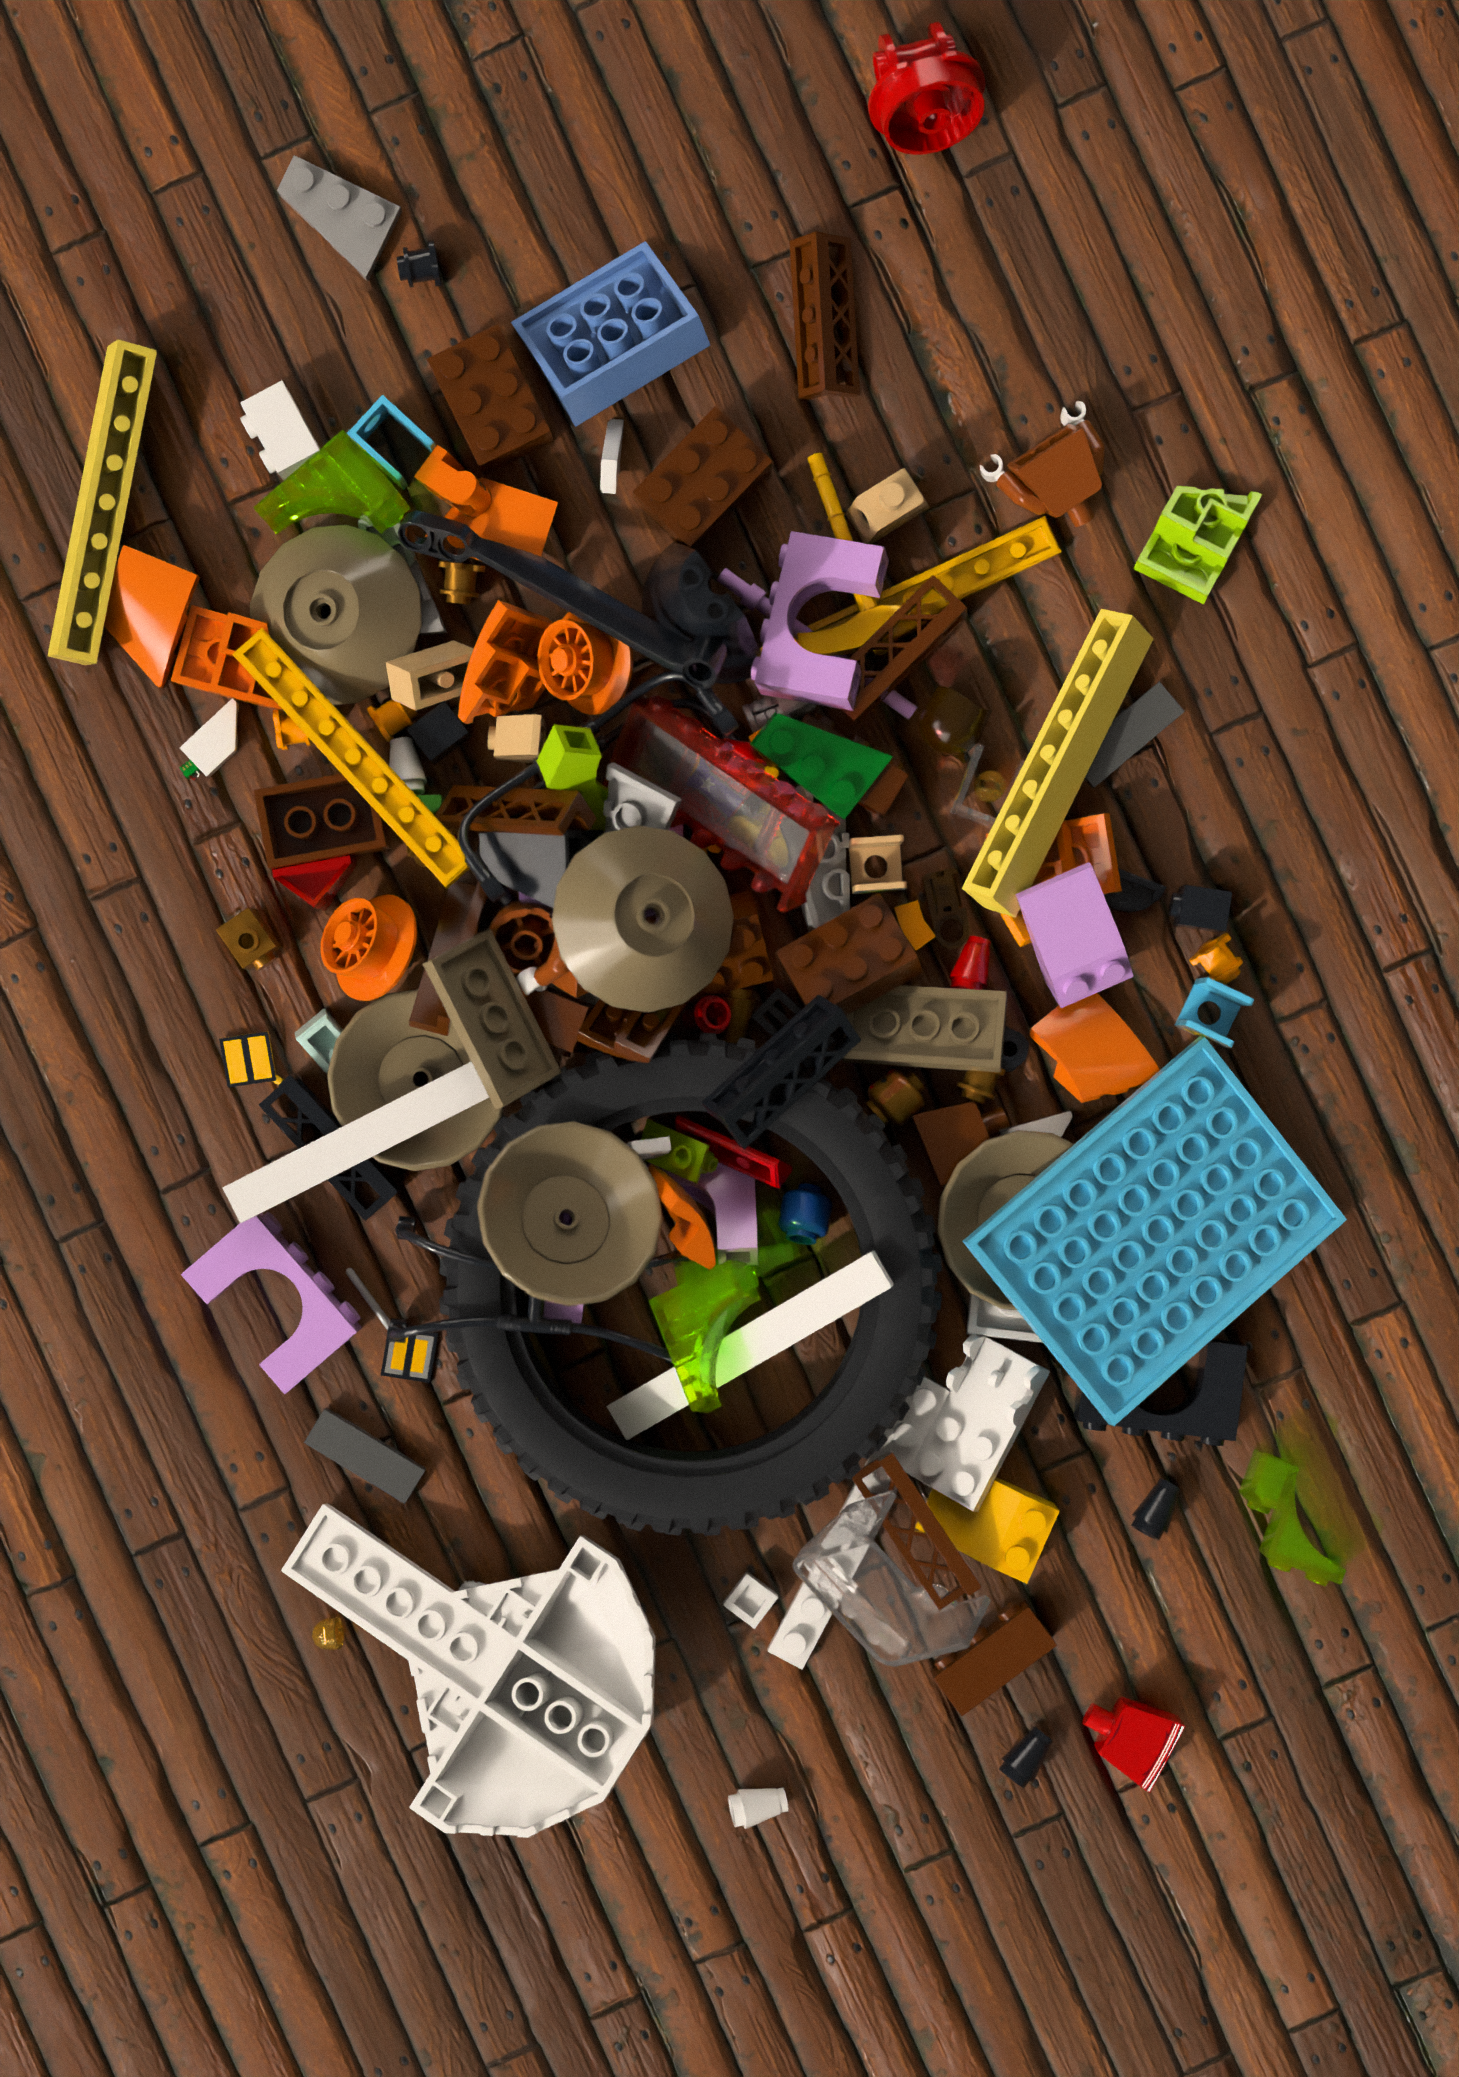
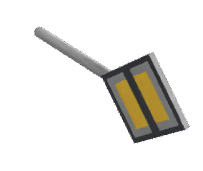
[346,1268,438,1383]

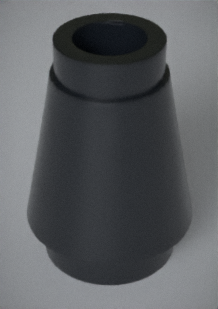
[1131,1478,1181,1541]
[999,1727,1053,1789]

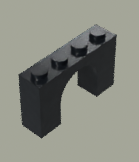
[1073,1339,1248,1446]

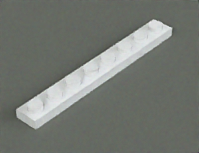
[767,1376,950,1670]

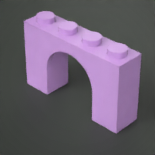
[751,531,889,711]
[646,1163,758,1267]
[181,1212,362,1394]

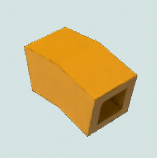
[893,900,936,951]

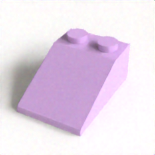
[1016,862,1134,1008]

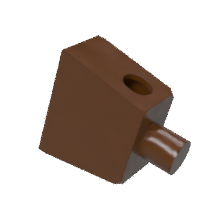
[911,1100,1010,1186]

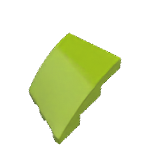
[1134,486,1263,605]

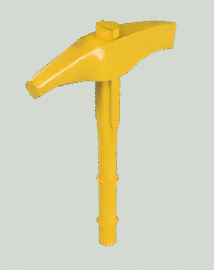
[797,453,949,656]

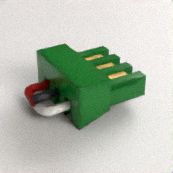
[179,759,200,780]

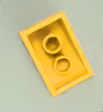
[915,1477,1060,1584]

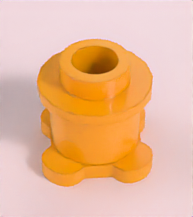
[367,699,418,743]
[273,709,313,750]
[1189,933,1243,985]

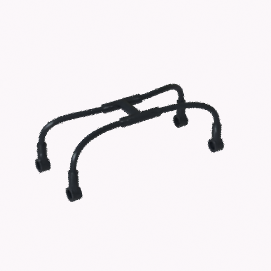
[458,670,742,908]
[387,1216,689,1364]

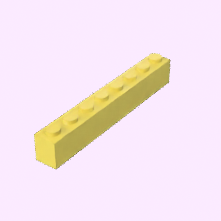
[48,339,157,665]
[962,609,1154,918]

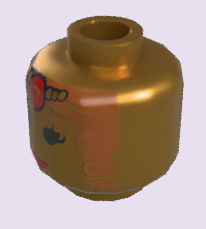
[866,1069,926,1127]

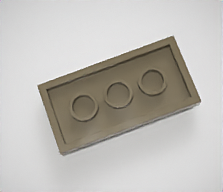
[423,929,562,1109]
[842,985,1008,1072]

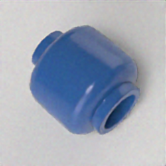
[778,1183,833,1245]

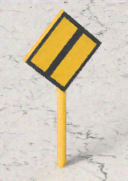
[219,1031,283,1088]

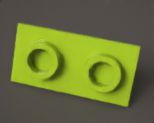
[641,1119,718,1183]

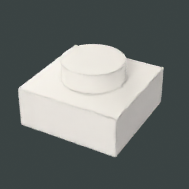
[723,1571,778,1629]

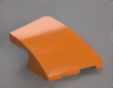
[424,477,558,562]
[104,545,200,688]
[458,600,553,724]
[171,605,283,711]
[986,813,1122,894]
[1029,993,1160,1103]
[648,1163,716,1270]

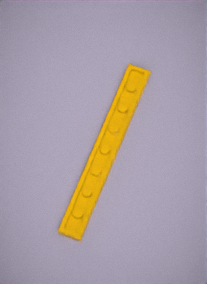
[759,516,1062,652]
[233,628,469,889]

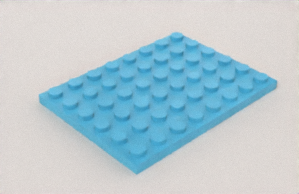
[962,1036,1347,1426]

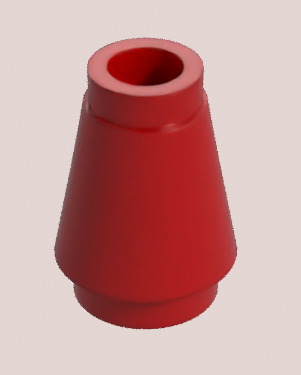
[949,936,991,990]
[682,995,731,1034]

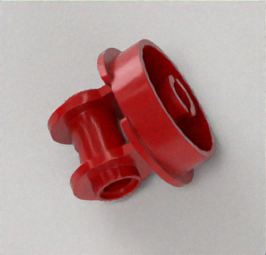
[868,21,985,155]

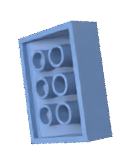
[511,241,710,427]

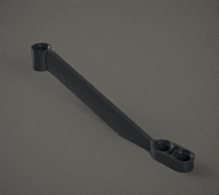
[398,511,727,689]

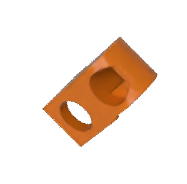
[414,445,492,517]

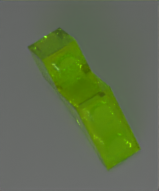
[1238,1448,1346,1586]

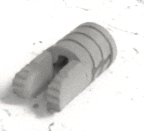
[742,696,817,734]

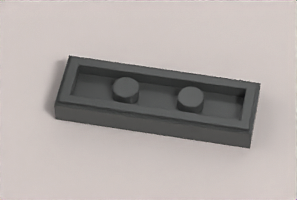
[1085,681,1185,789]
[304,1407,427,1504]

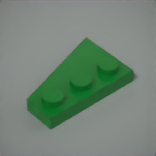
[750,713,893,819]

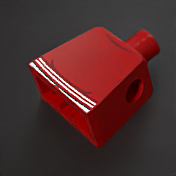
[1082,1697,1186,1793]

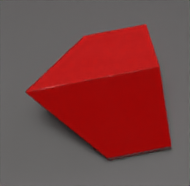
[272,855,357,911]

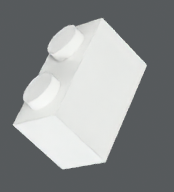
[240,380,325,481]

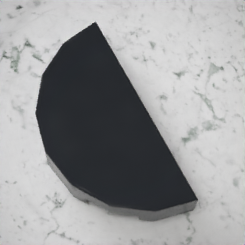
[1104,868,1167,913]

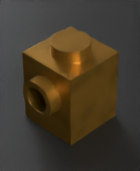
[216,907,282,971]

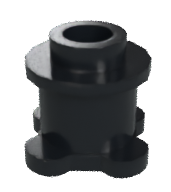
[397,240,442,288]
[1002,1026,1029,1072]

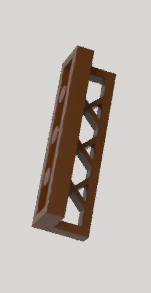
[789,231,860,400]
[840,575,967,728]
[435,785,597,836]
[409,881,488,1036]
[852,1450,982,1611]

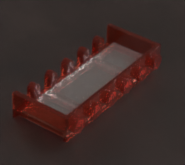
[602,696,840,913]

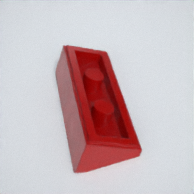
[675,1116,793,1189]

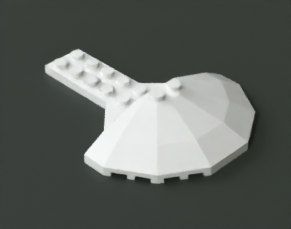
[281,1503,656,1838]

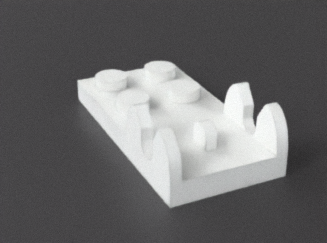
[907,1334,1050,1512]

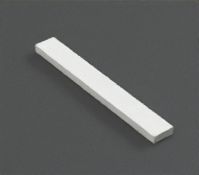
[223,1062,489,1223]
[607,1250,894,1440]

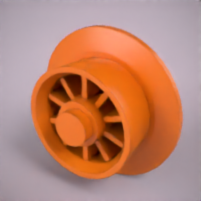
[537,612,633,715]
[320,894,417,1001]

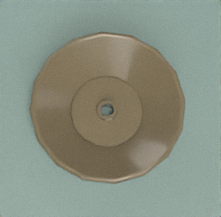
[250,524,422,705]
[552,825,734,1012]
[327,989,504,1171]
[477,1121,663,1306]
[937,1130,1074,1310]

